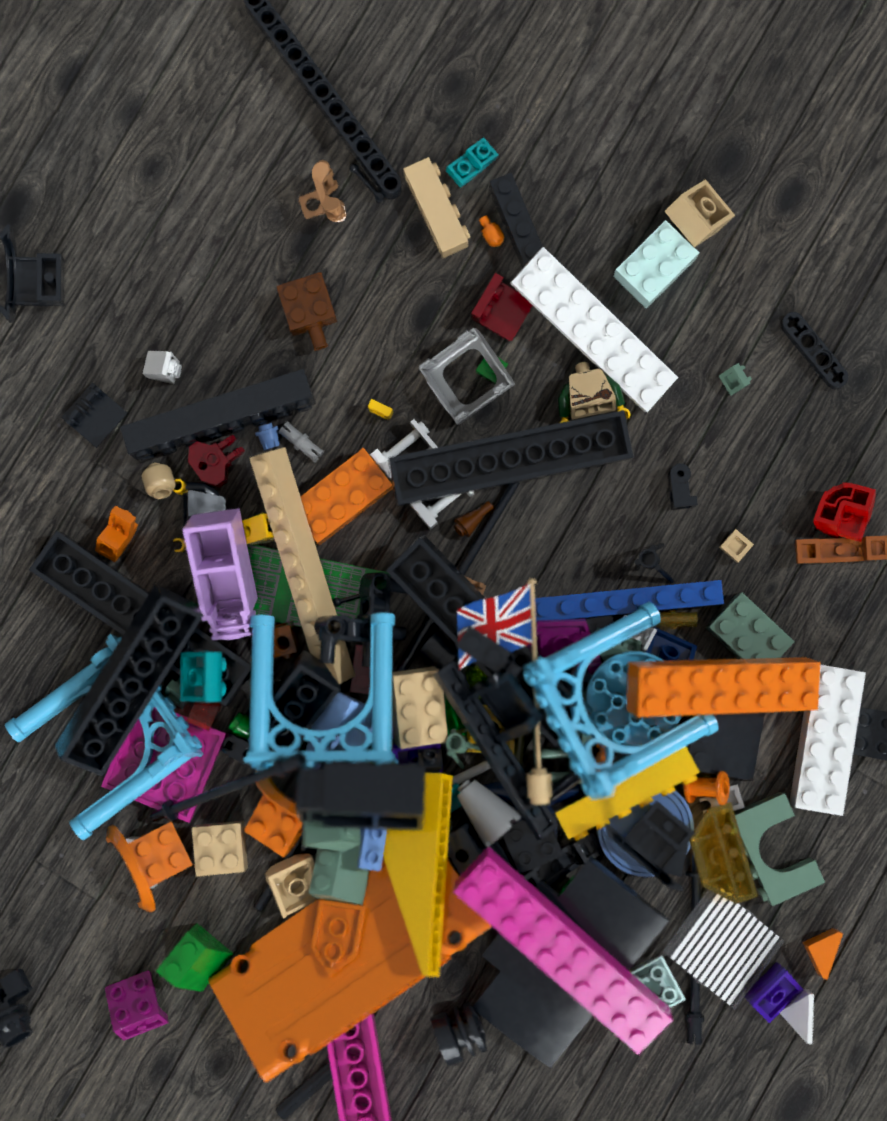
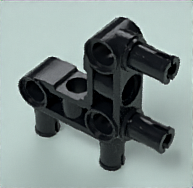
[314,572,407,667]

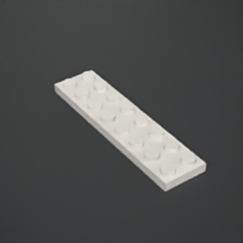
[510,247,678,412]

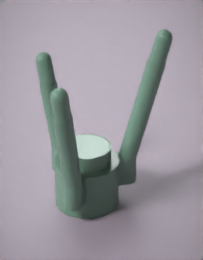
[446,728,480,769]

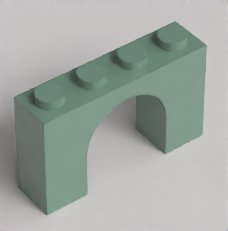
[727,792,825,906]

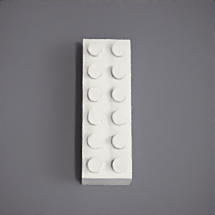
[789,665,866,816]

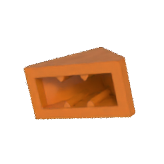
[803,928,843,980]

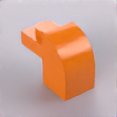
[95,506,138,562]

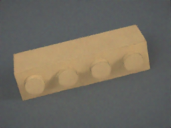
[403,157,470,258]

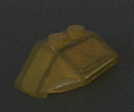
[689,802,758,904]

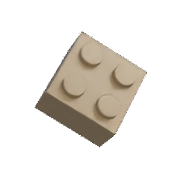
[665,179,735,248]
[192,820,248,876]

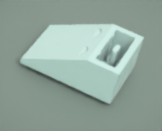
[629,955,685,1008]

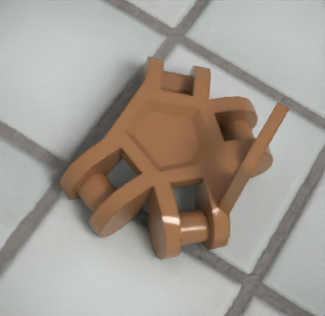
[299,160,346,222]

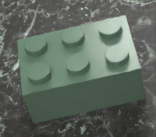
[705,592,795,659]

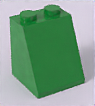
[156,923,233,992]

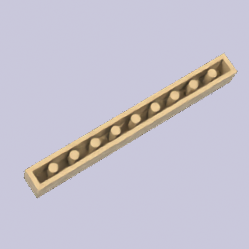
[250,447,355,684]

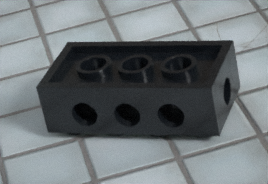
[447,818,517,875]

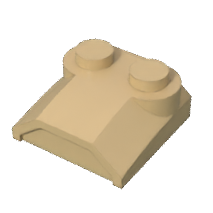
[265,853,317,918]

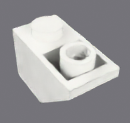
[143,351,181,384]

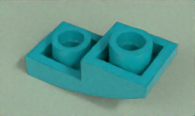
[446,138,498,188]

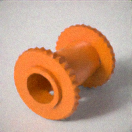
[683,771,730,805]

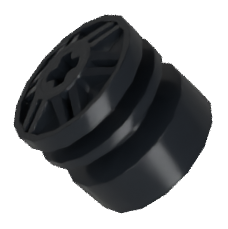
[430,1001,488,1067]

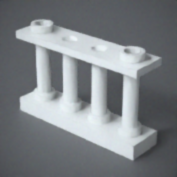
[370,419,474,530]

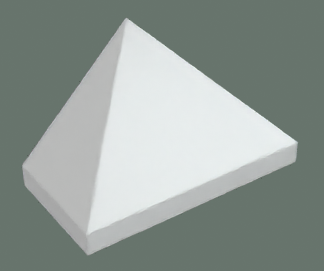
[780,989,814,1044]

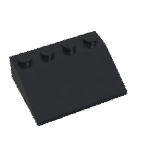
[686,712,765,781]

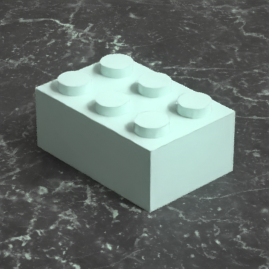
[613,220,699,309]

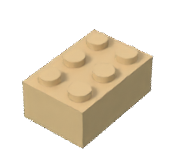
[392,666,448,749]

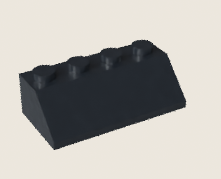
[248,650,341,747]

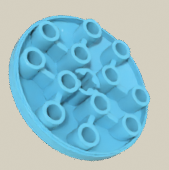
[586,651,682,747]

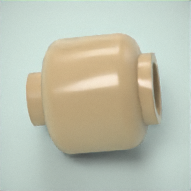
[142,463,176,499]

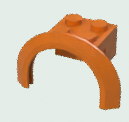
[244,771,303,858]
[106,822,193,913]

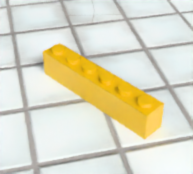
[555,746,700,841]

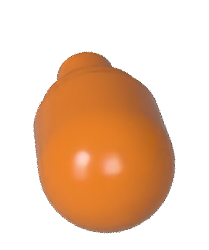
[479,215,504,247]

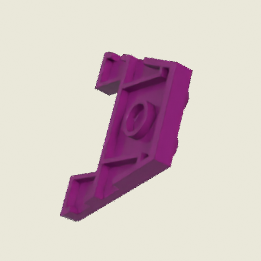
[531,619,602,674]

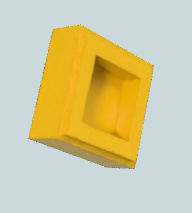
[368,399,393,420]

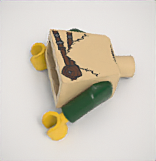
[558,362,630,423]

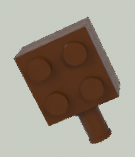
[276,272,337,351]

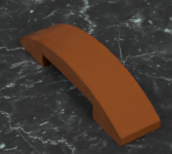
[795,536,887,564]

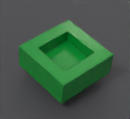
[476,358,508,385]

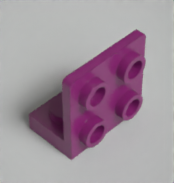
[105,971,169,1040]

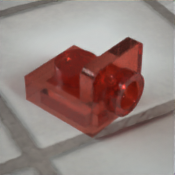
[186,702,221,731]

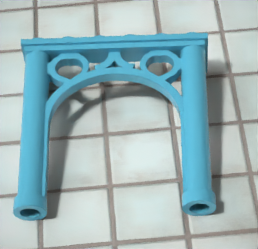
[523,602,718,800]
[244,613,398,771]
[5,634,204,840]

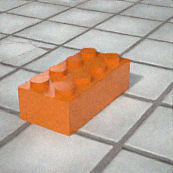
[301,448,393,545]

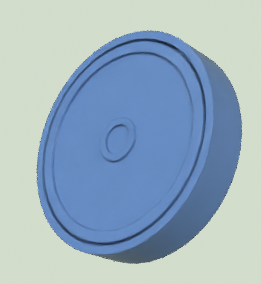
[596,790,694,877]

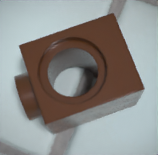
[273,620,300,659]

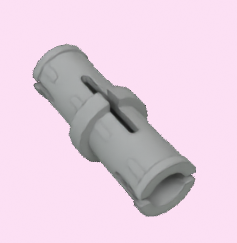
[278,421,324,463]

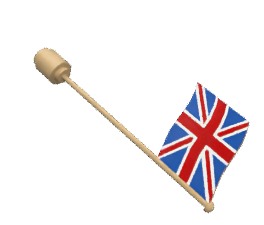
[457,579,552,805]

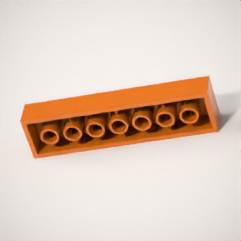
[626,657,821,717]

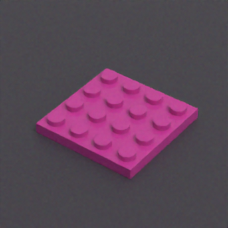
[101,707,227,823]

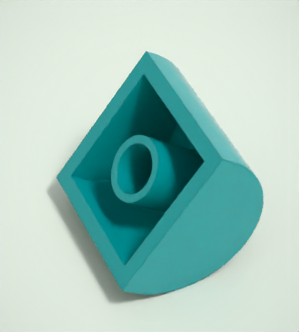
[180,652,226,702]

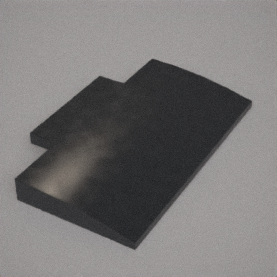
[472,856,669,1068]

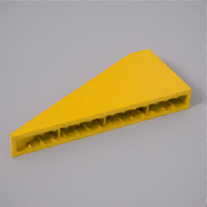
[383,773,453,976]

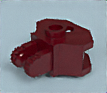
[188,435,245,488]

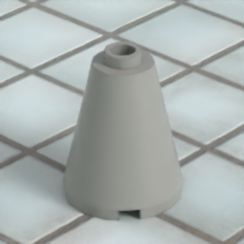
[457,780,522,848]

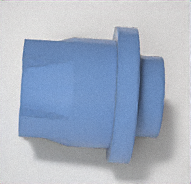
[255,423,280,450]

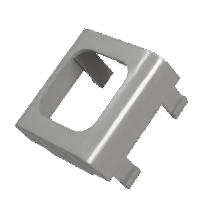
[419,328,515,425]

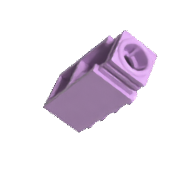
[183,508,258,640]

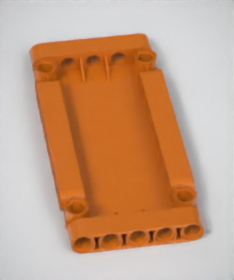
[208,857,492,1082]

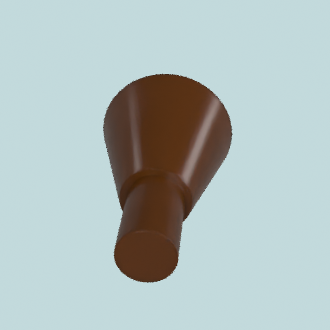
[453,501,493,538]

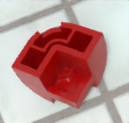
[814,482,876,542]

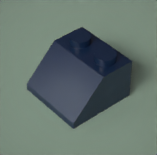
[643,627,697,661]

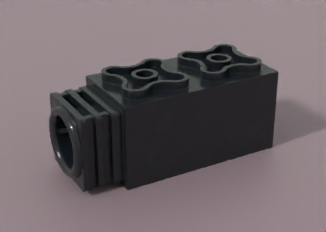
[295,761,425,830]

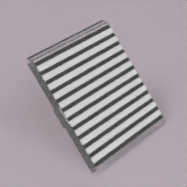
[662,884,784,1010]

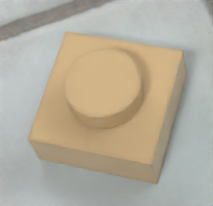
[719,529,754,563]

